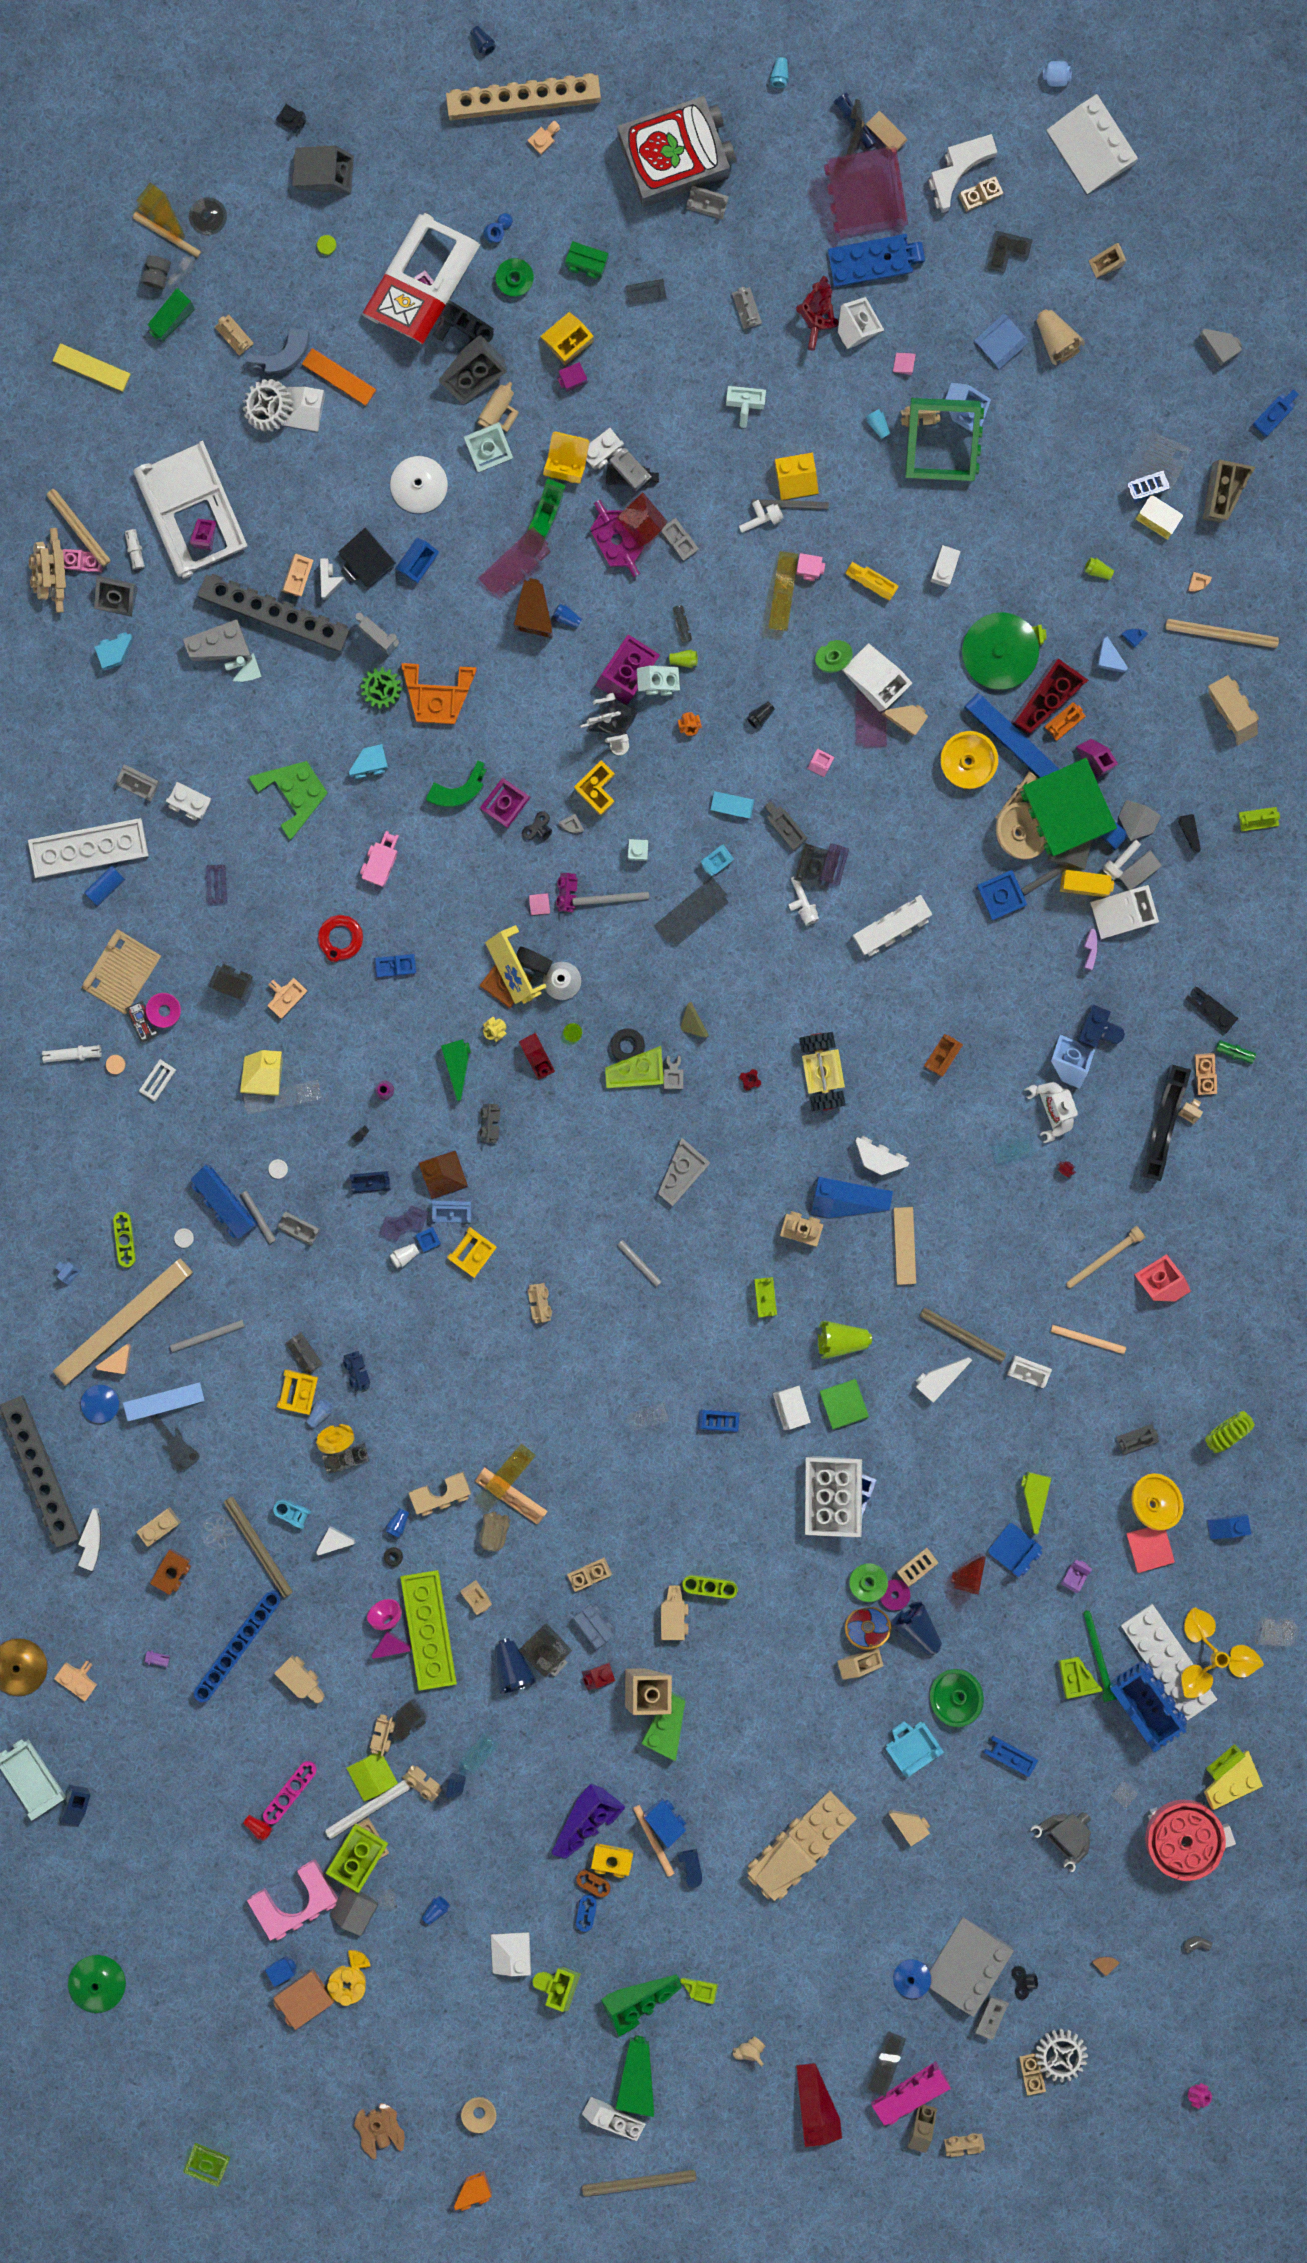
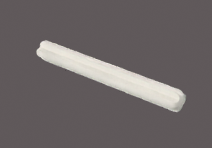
[325,1780,410,1839]

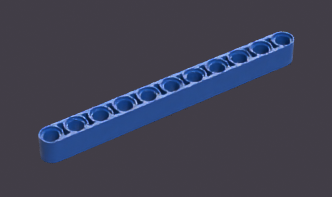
[964,693,1128,850]

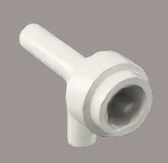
[739,500,784,533]
[1103,840,1141,880]

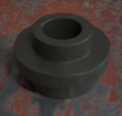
[384,1547,403,1567]

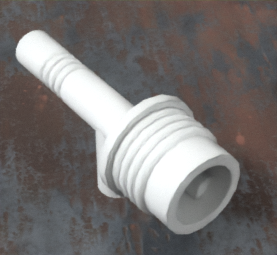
[789,876,819,926]

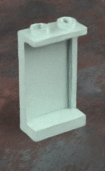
[0,1739,66,1821]

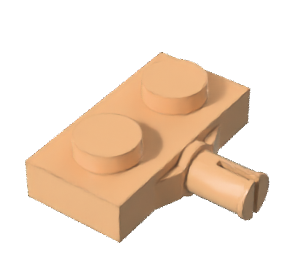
[267,978,308,1019]
[54,1661,97,1701]

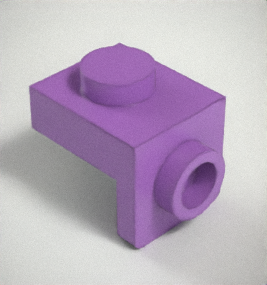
[1061,1560,1092,1594]

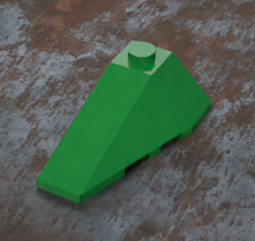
[601,1974,682,2037]

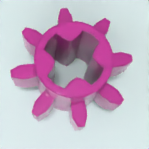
[1188,2083,1212,2109]

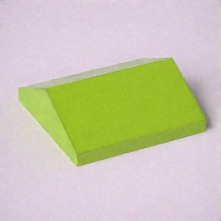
[346,1751,398,1802]

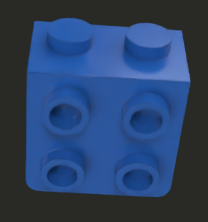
[988,1523,1043,1577]

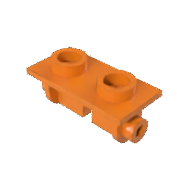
[1044,702,1086,741]

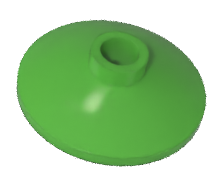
[815,640,853,673]
[850,1563,888,1602]

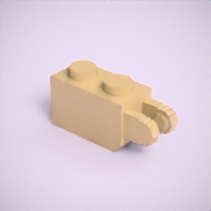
[274,1655,325,1703]

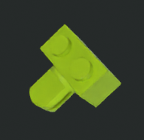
[533,1967,581,2012]

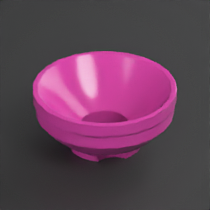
[146,993,181,1028]
[367,1599,402,1630]

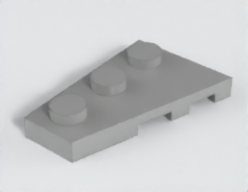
[658,1138,710,1206]

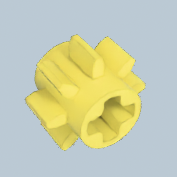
[483,1017,507,1042]

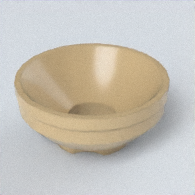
[461,2097,496,2133]

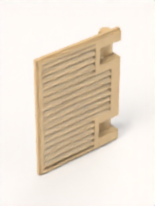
[81,929,161,1014]

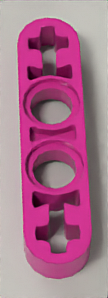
[263,1761,317,1824]

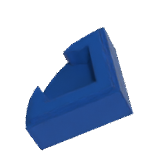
[1121,629,1148,648]

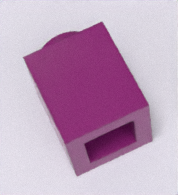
[557,362,588,392]

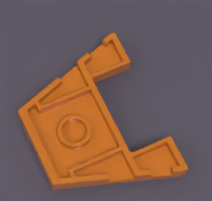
[402,663,477,725]

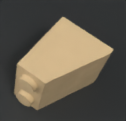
[625,1668,672,1715]

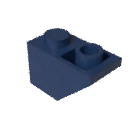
[60,1785,91,1826]

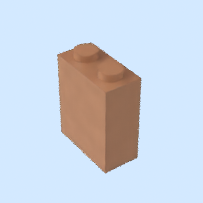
[273,1968,335,2030]

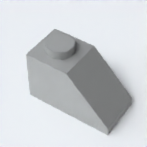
[1200,329,1242,366]

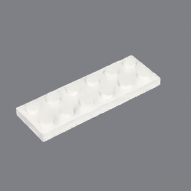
[28,818,149,878]
[1120,1604,1217,1720]

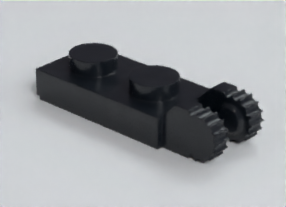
[1186,986,1239,1033]

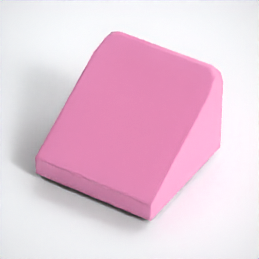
[893,353,916,375]
[807,749,834,777]
[529,893,550,915]

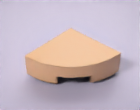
[1188,572,1212,592]

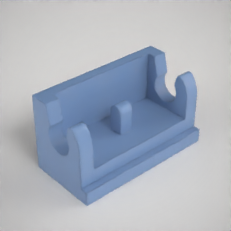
[432,1201,472,1223]

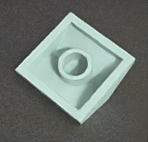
[464,422,513,472]

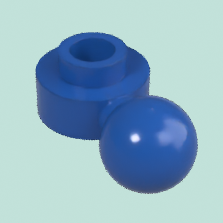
[484,213,513,243]

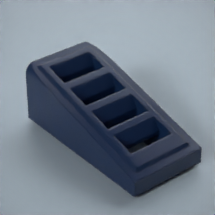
[446,1773,466,1798]

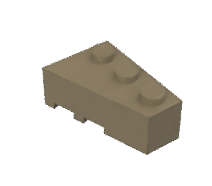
[1203,459,1256,523]

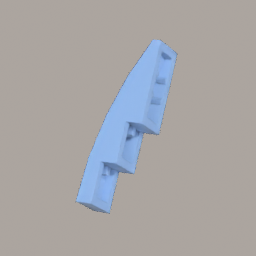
[123,1382,205,1421]

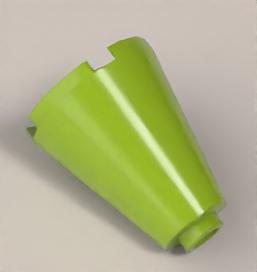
[818,1321,872,1359]

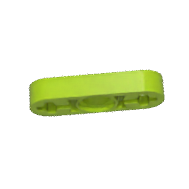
[113,1212,136,1267]

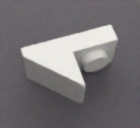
[320,558,345,600]

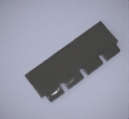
[654,877,729,947]

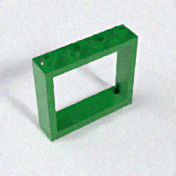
[905,398,984,481]

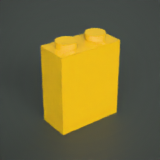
[1060,870,1114,898]

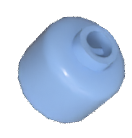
[1043,61,1072,87]

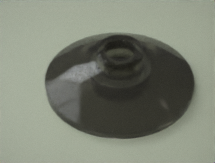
[189,197,227,235]

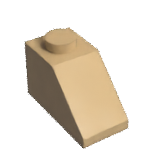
[882,705,928,736]
[837,1648,884,1679]
[889,1810,930,1846]

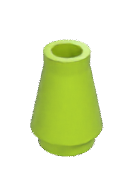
[1084,557,1114,580]
[669,649,698,668]

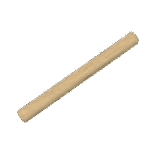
[1165,619,1279,648]

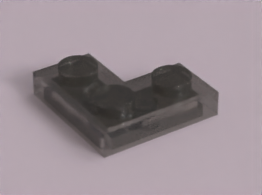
[986,231,1033,273]

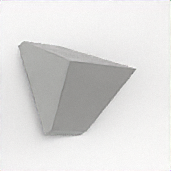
[1119,800,1161,841]

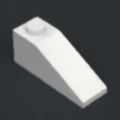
[915,1357,972,1403]

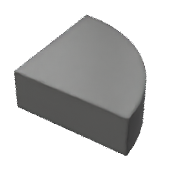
[558,814,584,833]

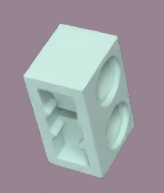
[637,666,680,696]

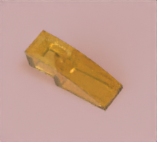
[485,1443,536,1500]

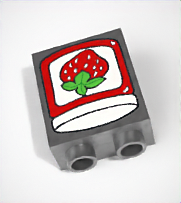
[617,96,737,207]

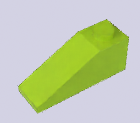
[1021,1471,1051,1534]

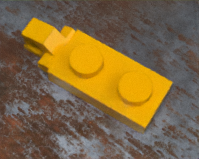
[845,562,898,601]

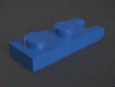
[984,1735,1038,1777]

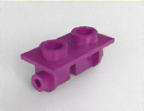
[556,873,578,912]

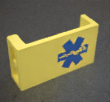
[485,925,546,1004]

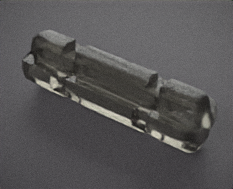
[672,605,692,643]

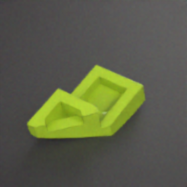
[681,1978,718,2004]

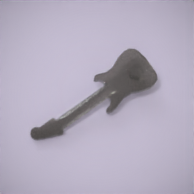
[149,1414,200,1471]

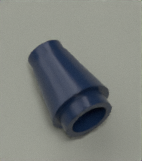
[470,26,496,56]

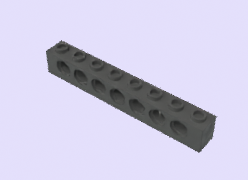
[198,574,350,653]
[0,1395,81,1547]

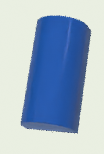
[84,865,126,906]

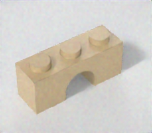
[409,1471,471,1516]

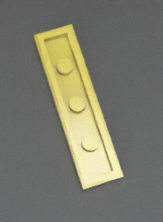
[53,343,131,392]

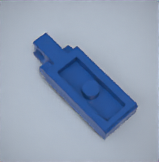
[1252,389,1299,437]

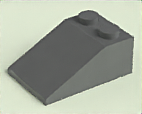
[439,335,507,405]

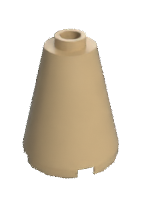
[1037,309,1085,365]

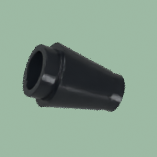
[747,701,775,729]

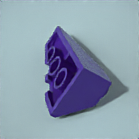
[551,1784,625,1859]

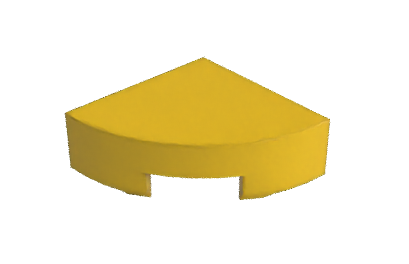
[348,1950,371,1969]

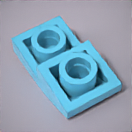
[710,791,754,818]

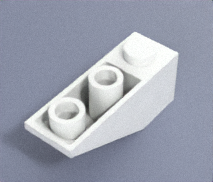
[582,2097,646,2141]

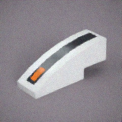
[78,1508,102,1571]

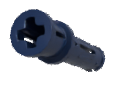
[833,92,877,150]

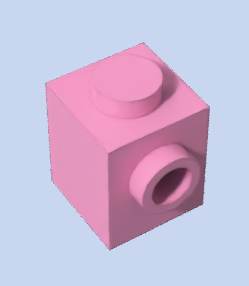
[796,553,825,581]

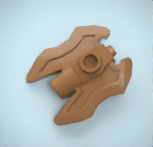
[354,2103,405,2160]

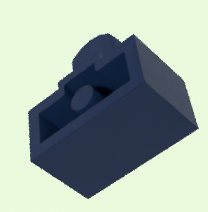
[1077,1004,1125,1048]

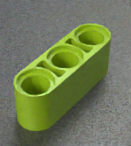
[682,1574,738,1599]

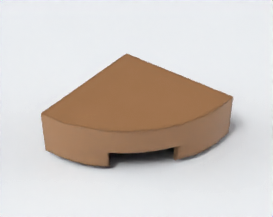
[1092,1956,1119,1976]

